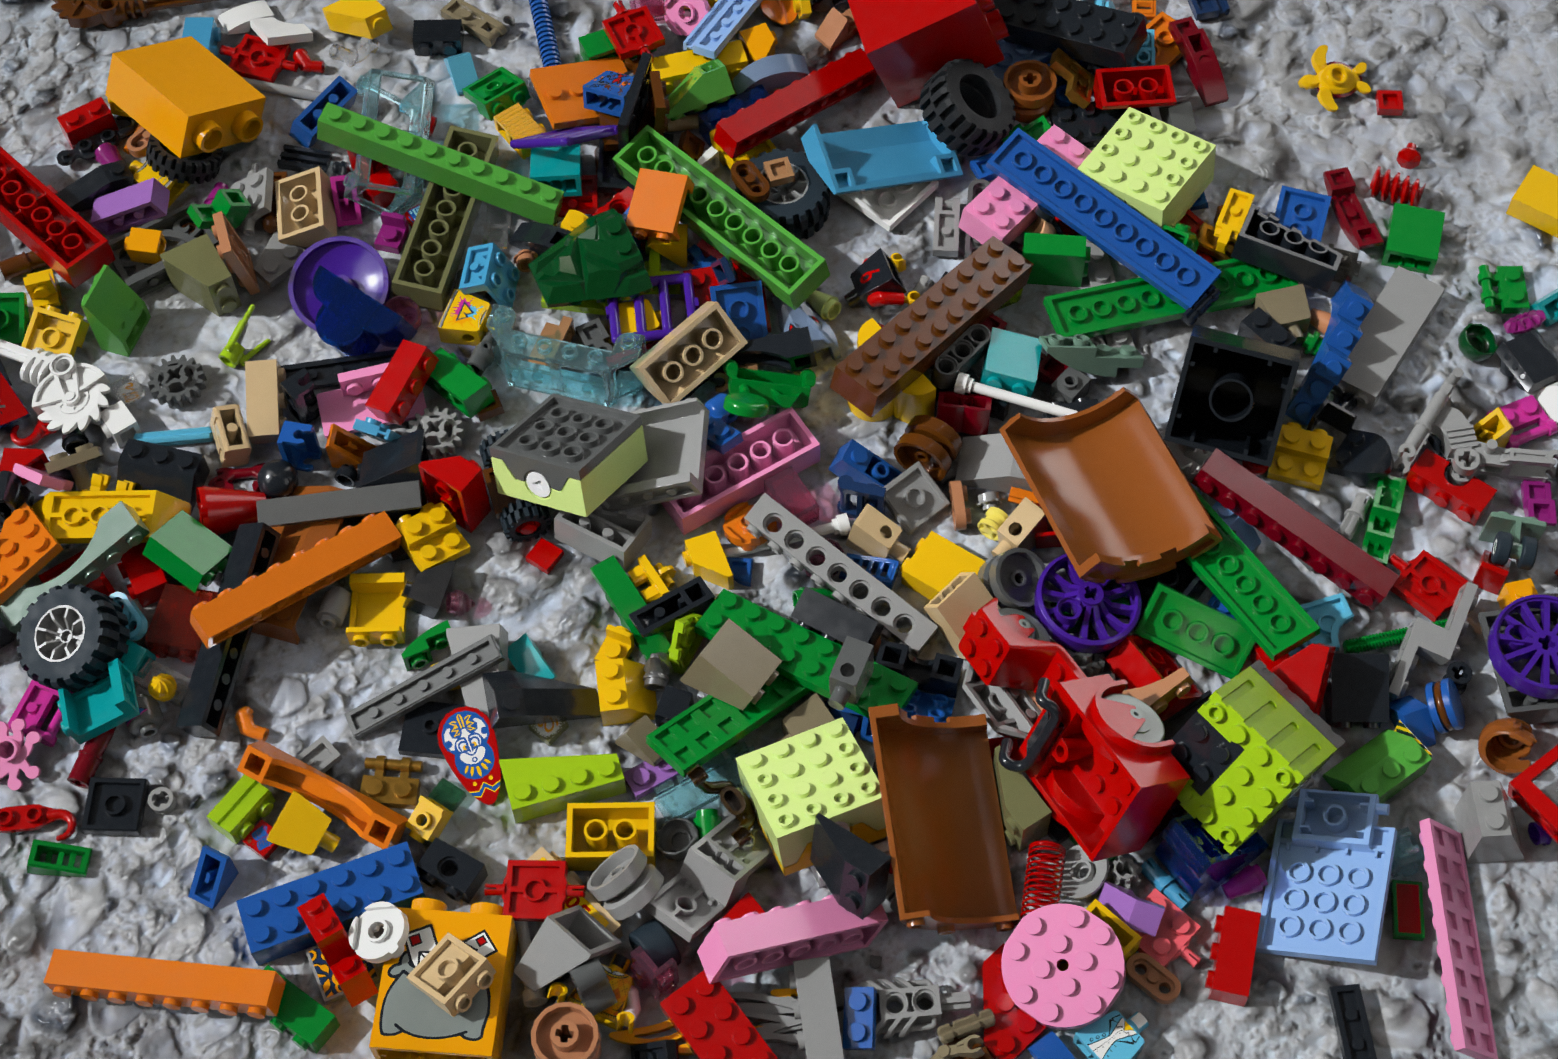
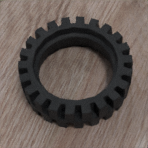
[146,134,223,184]

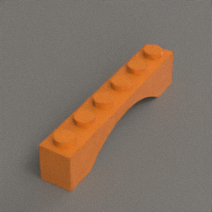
[237,740,408,849]

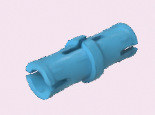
[1140,857,1193,911]

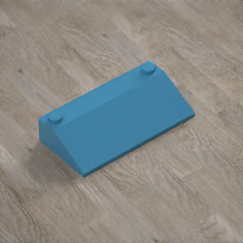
[801,120,963,195]

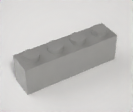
[788,956,844,1059]

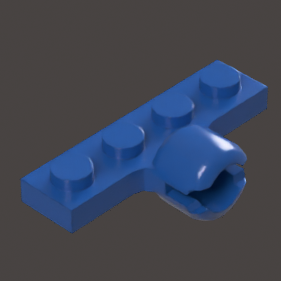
[680,393,744,455]

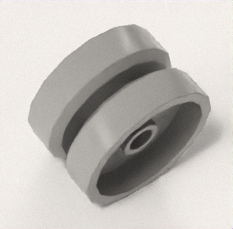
[587,844,664,921]

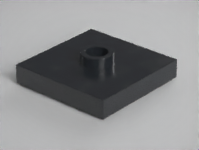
[398,701,464,759]
[81,777,150,836]

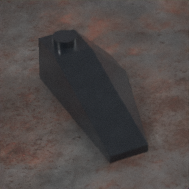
[482,670,601,729]

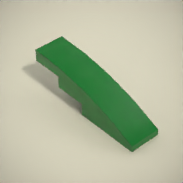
[1361,475,1407,566]
[590,555,671,660]

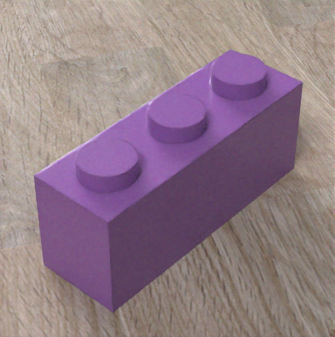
[90,178,170,236]

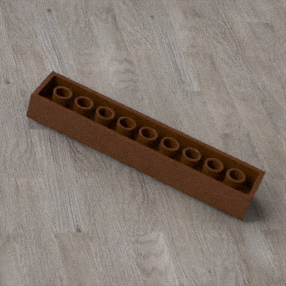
[830,236,1034,418]

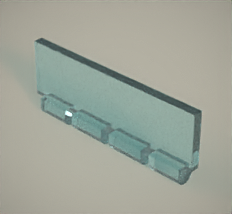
[653,741,756,821]

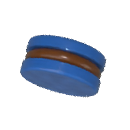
[1425,678,1465,734]

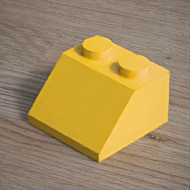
[595,658,657,726]

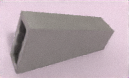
[446,623,508,732]

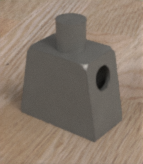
[828,636,874,710]

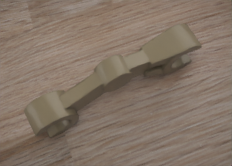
[930,1035,985,1059]

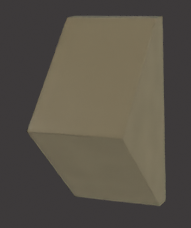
[615,715,663,767]

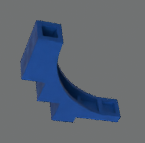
[1285,279,1374,427]

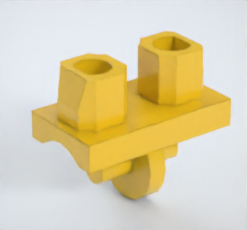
[627,554,676,604]

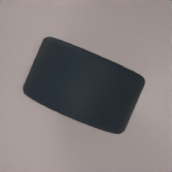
[629,919,681,978]

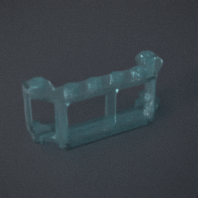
[486,303,647,407]

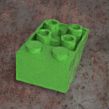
[665,58,735,121]
[81,264,151,357]

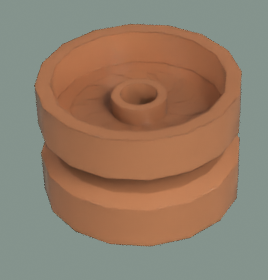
[531,1002,602,1059]

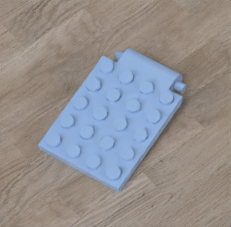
[1256,788,1397,966]

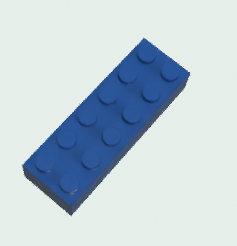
[236,841,426,966]

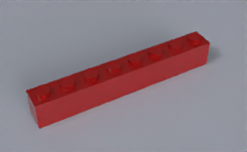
[713,48,877,159]

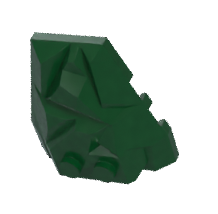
[528,208,653,308]

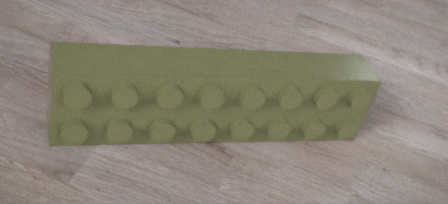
[392,125,499,311]

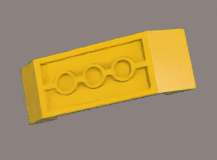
[32,490,192,544]

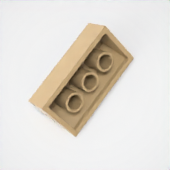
[629,301,748,404]

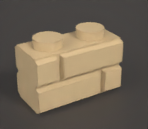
[210,404,252,467]

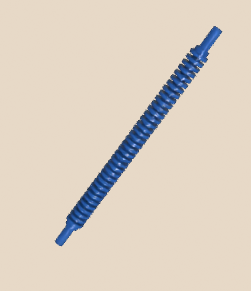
[529,0,562,67]

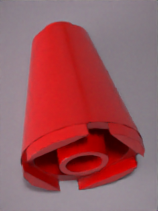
[196,486,271,536]

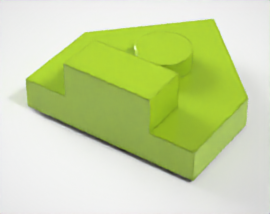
[668,613,704,675]

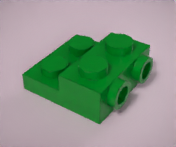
[462,66,531,121]

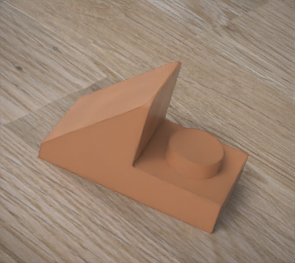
[815,7,859,51]

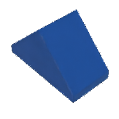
[1389,695,1436,748]
[188,845,239,909]

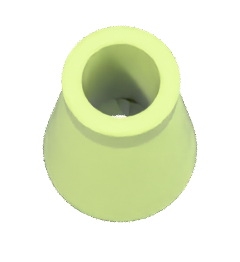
[805,290,842,320]

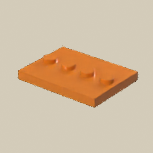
[529,56,628,130]

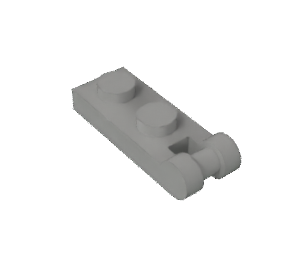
[933,197,960,257]

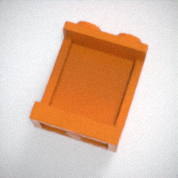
[626,168,695,243]

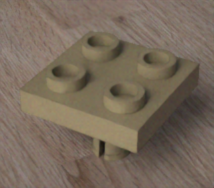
[44,443,104,491]

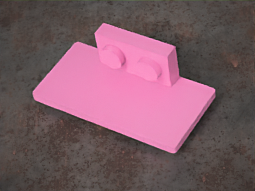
[316,362,427,439]

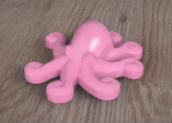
[0,719,42,791]

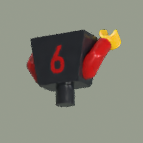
[844,248,921,310]

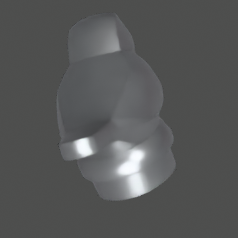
[643,652,672,691]

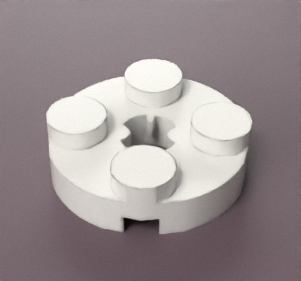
[349,901,409,963]

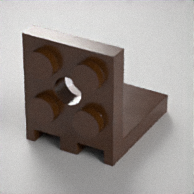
[598,71,670,151]

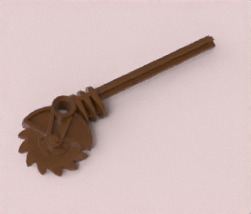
[51,0,218,28]

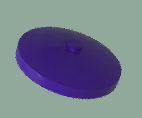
[288,236,391,337]

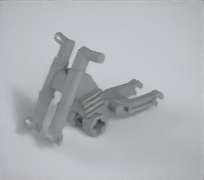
[1392,367,1558,486]

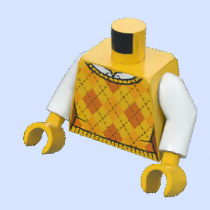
[547,954,641,1034]

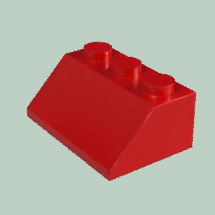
[1093,65,1177,110]
[418,456,491,533]
[1105,635,1203,721]

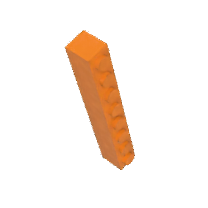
[190,511,402,649]
[43,949,286,1019]

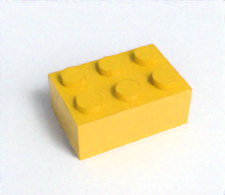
[565,802,657,871]

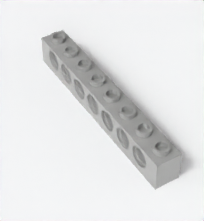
[744,493,938,657]

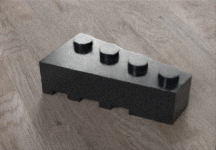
[1231,203,1343,293]

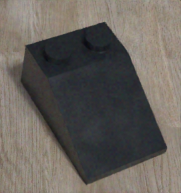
[810,813,891,920]

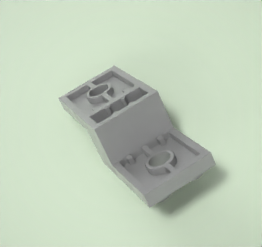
[643,814,774,943]

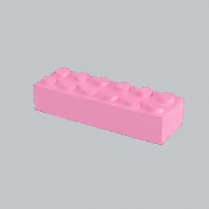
[958,124,1092,246]
[661,407,820,535]
[697,895,888,984]

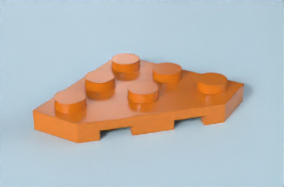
[0,502,64,606]

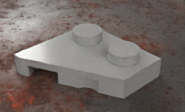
[254,231,305,289]

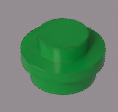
[1301,331,1324,356]

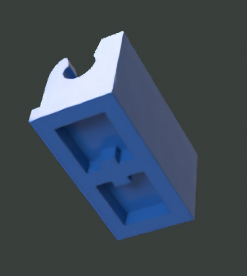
[277,420,322,472]

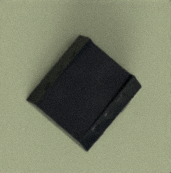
[1495,328,1558,394]

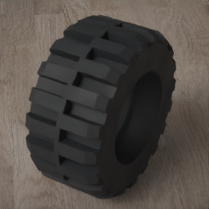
[920,58,1016,156]

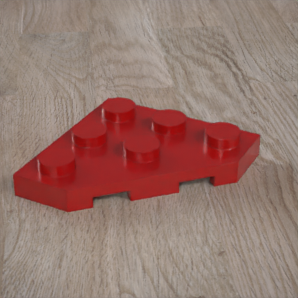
[982,943,1049,1059]

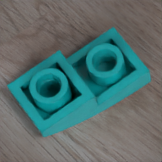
[508,633,557,680]

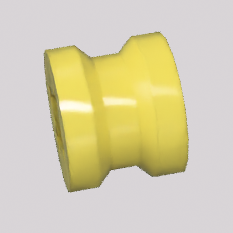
[977,507,1009,541]

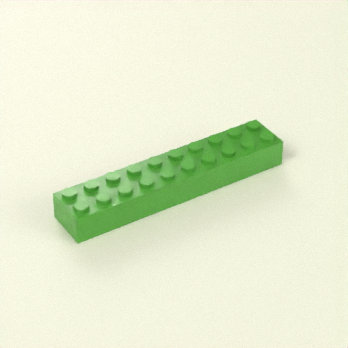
[612,125,830,310]

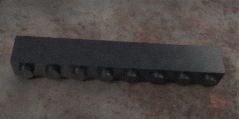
[176,522,281,737]

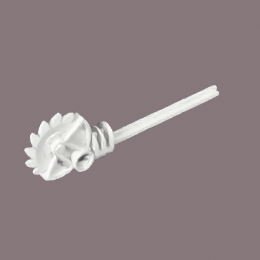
[0,339,111,435]

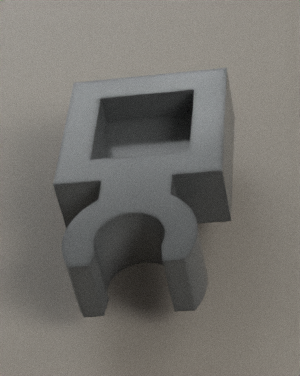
[575,318,614,363]

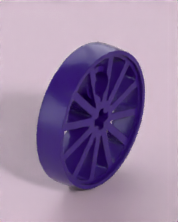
[1034,554,1142,653]
[1488,595,1558,699]

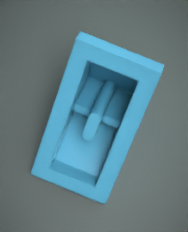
[444,52,478,96]

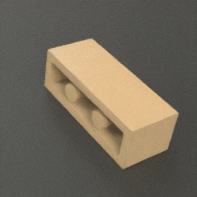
[245,359,287,444]

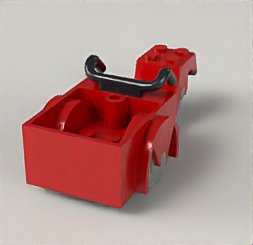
[958,598,1190,862]

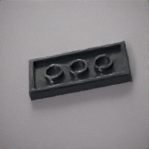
[618,52,652,152]

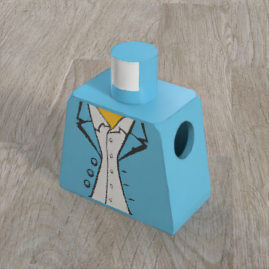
[1072,1010,1149,1059]

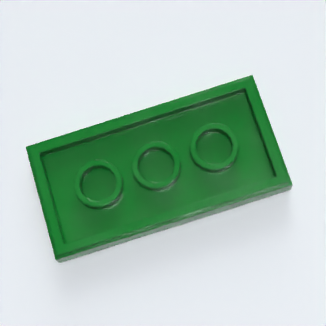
[1134,582,1256,679]

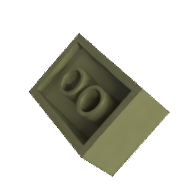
[993,745,1052,853]

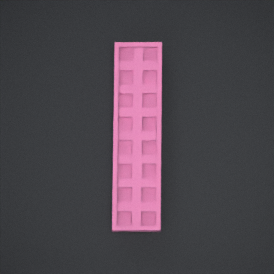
[1419,818,1498,1059]

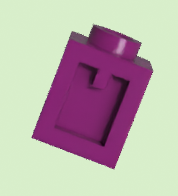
[374,211,409,254]

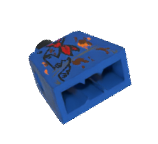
[583,71,634,117]

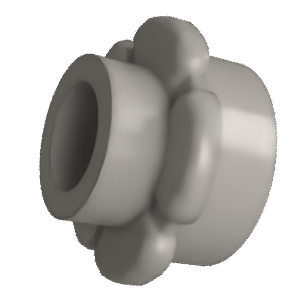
[976,491,1002,513]

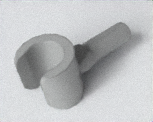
[486,12,515,33]

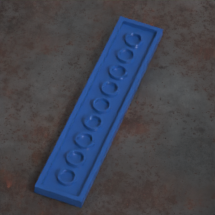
[986,128,1222,310]

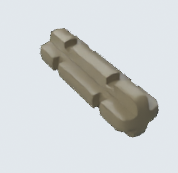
[937,1008,996,1044]

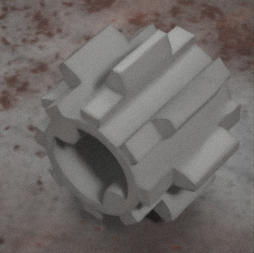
[1105,855,1142,889]

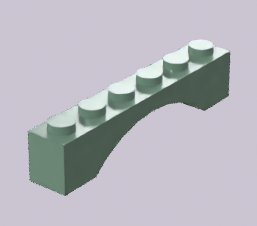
[0,501,150,634]

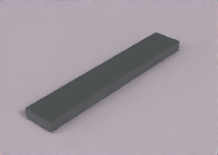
[256,480,423,528]
[344,634,505,740]

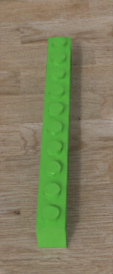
[317,102,564,225]

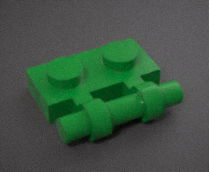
[1477,265,1530,314]

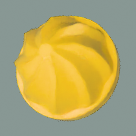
[148,673,177,702]

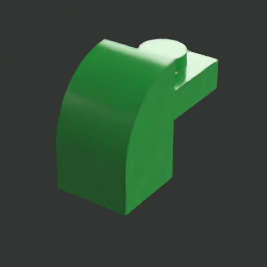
[187,189,251,231]

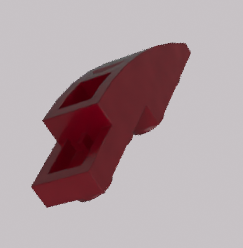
[1168,16,1229,107]

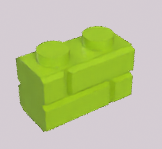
[206,774,275,844]

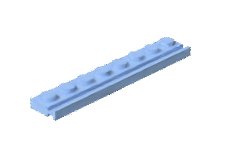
[683,0,763,60]

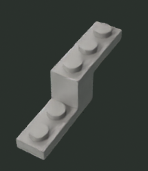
[1389,581,1479,702]

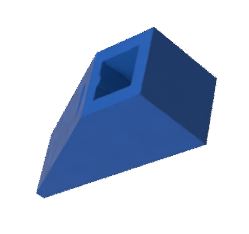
[828,439,902,487]

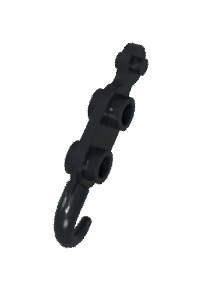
[57,116,138,166]

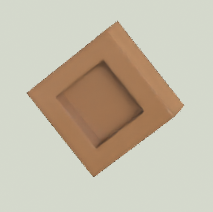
[763,156,795,187]

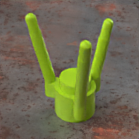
[218,304,271,368]

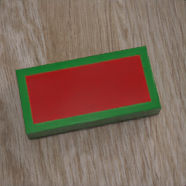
[1390,880,1425,941]

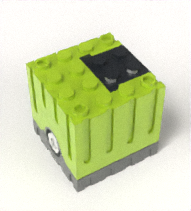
[1171,659,1346,855]

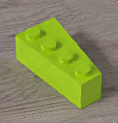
[499,754,627,824]

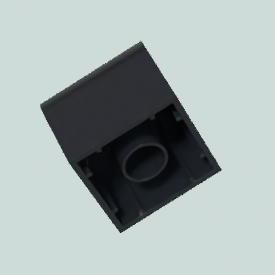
[1164,325,1301,467]

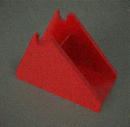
[1269,643,1336,716]

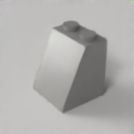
[1454,780,1525,864]
[513,905,622,991]

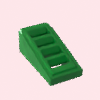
[27,839,93,877]

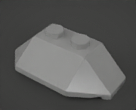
[962,662,1041,740]

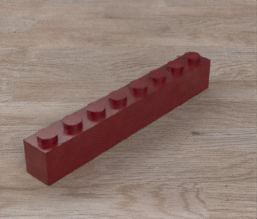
[1191,448,1399,610]

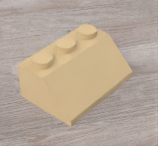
[275,166,337,248]

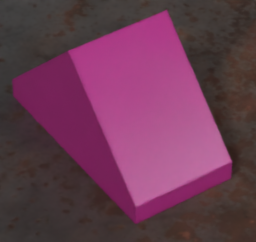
[330,174,363,227]

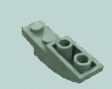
[1039,334,1144,377]

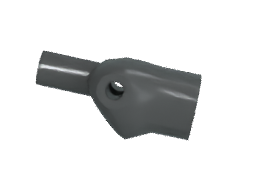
[466,330,497,377]

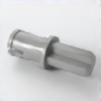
[1337,492,1373,541]

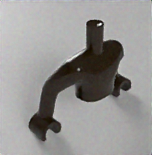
[686,764,756,848]

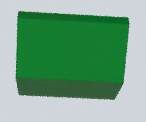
[0,292,30,344]

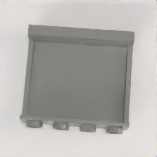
[600,398,710,512]

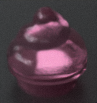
[446,589,475,617]

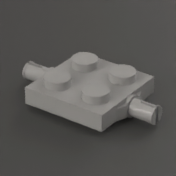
[230,162,274,236]

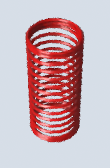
[1019,840,1066,922]

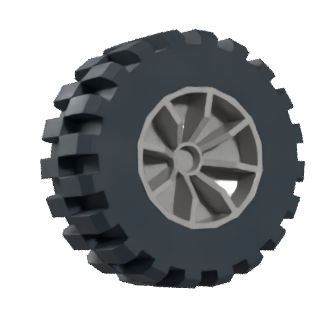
[735,148,830,241]
[16,583,130,693]

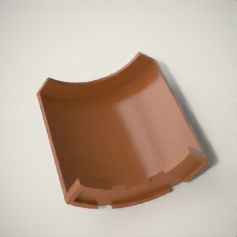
[999,387,1223,584]
[868,703,1020,935]

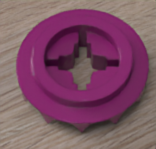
[1504,310,1546,335]

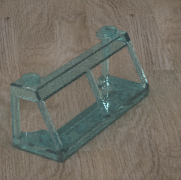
[343,68,435,215]

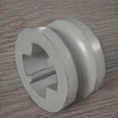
[148,787,176,815]

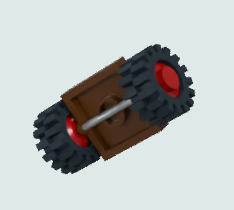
[479,429,552,543]

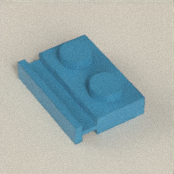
[352,417,402,443]

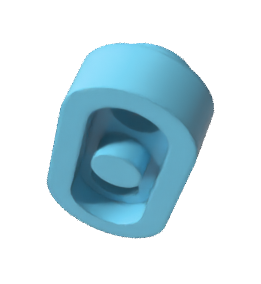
[109,592,148,641]

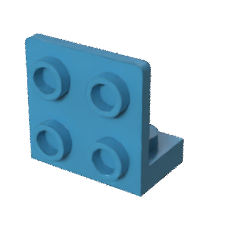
[459,242,520,313]

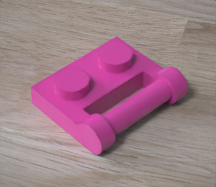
[1486,395,1558,449]
[8,680,73,747]

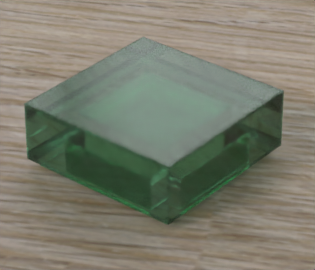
[428,778,467,812]

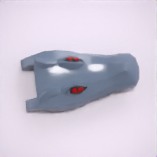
[772,294,842,372]

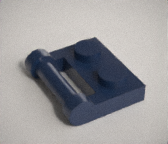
[837,475,886,519]

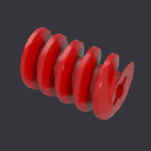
[1369,166,1426,207]

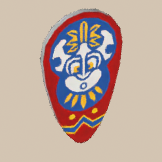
[437,706,502,805]

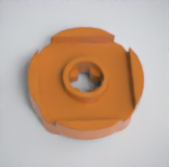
[723,502,778,551]

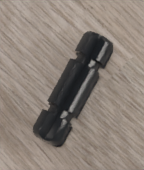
[1181,285,1221,326]

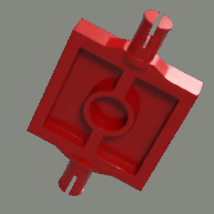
[602,0,665,62]
[219,34,299,83]
[1388,550,1470,622]
[484,860,586,922]

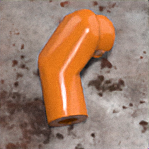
[234,706,269,741]

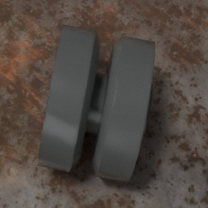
[977,548,1049,610]

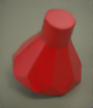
[1396,143,1421,169]

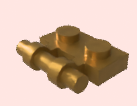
[360,755,423,809]

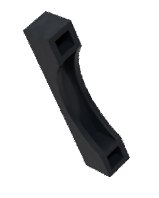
[684,326,817,398]

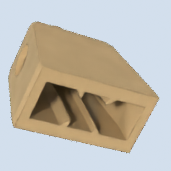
[991,497,1048,557]
[845,503,911,563]

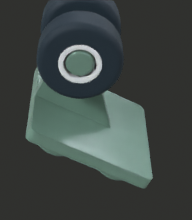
[1479,511,1547,570]

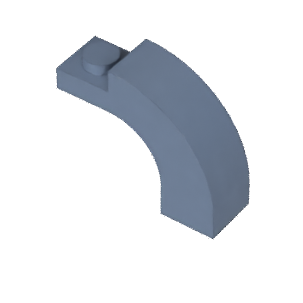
[733,54,817,103]

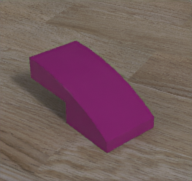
[1521,480,1557,526]

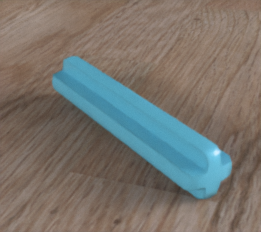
[134,427,213,446]

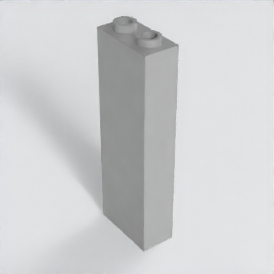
[1332,266,1445,411]

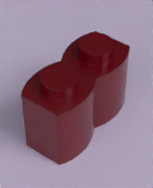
[936,391,992,436]

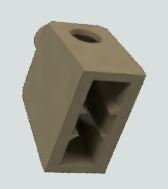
[1253,284,1311,346]
[773,693,835,743]

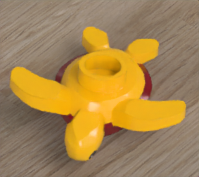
[1298,45,1371,112]

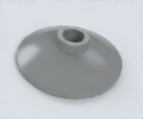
[1055,844,1109,899]

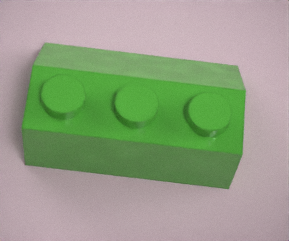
[1322,729,1432,803]

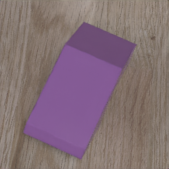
[1098,881,1165,937]

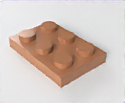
[211,211,260,295]

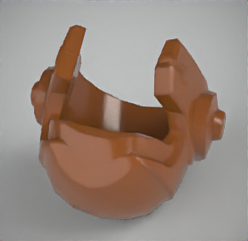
[1478,717,1537,775]

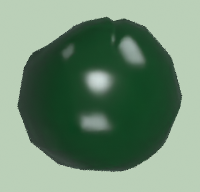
[1458,323,1498,362]

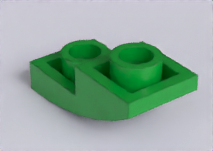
[401,620,451,672]

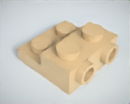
[406,932,496,1017]

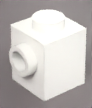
[99,400,142,449]

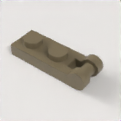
[440,0,507,48]

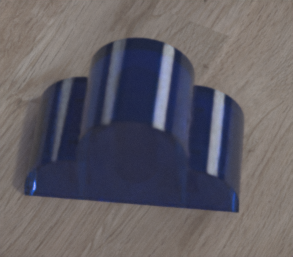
[312,265,418,357]
[1155,814,1269,901]

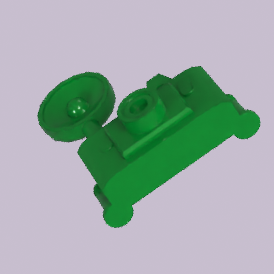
[722,359,816,418]

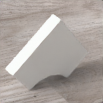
[250,17,313,46]

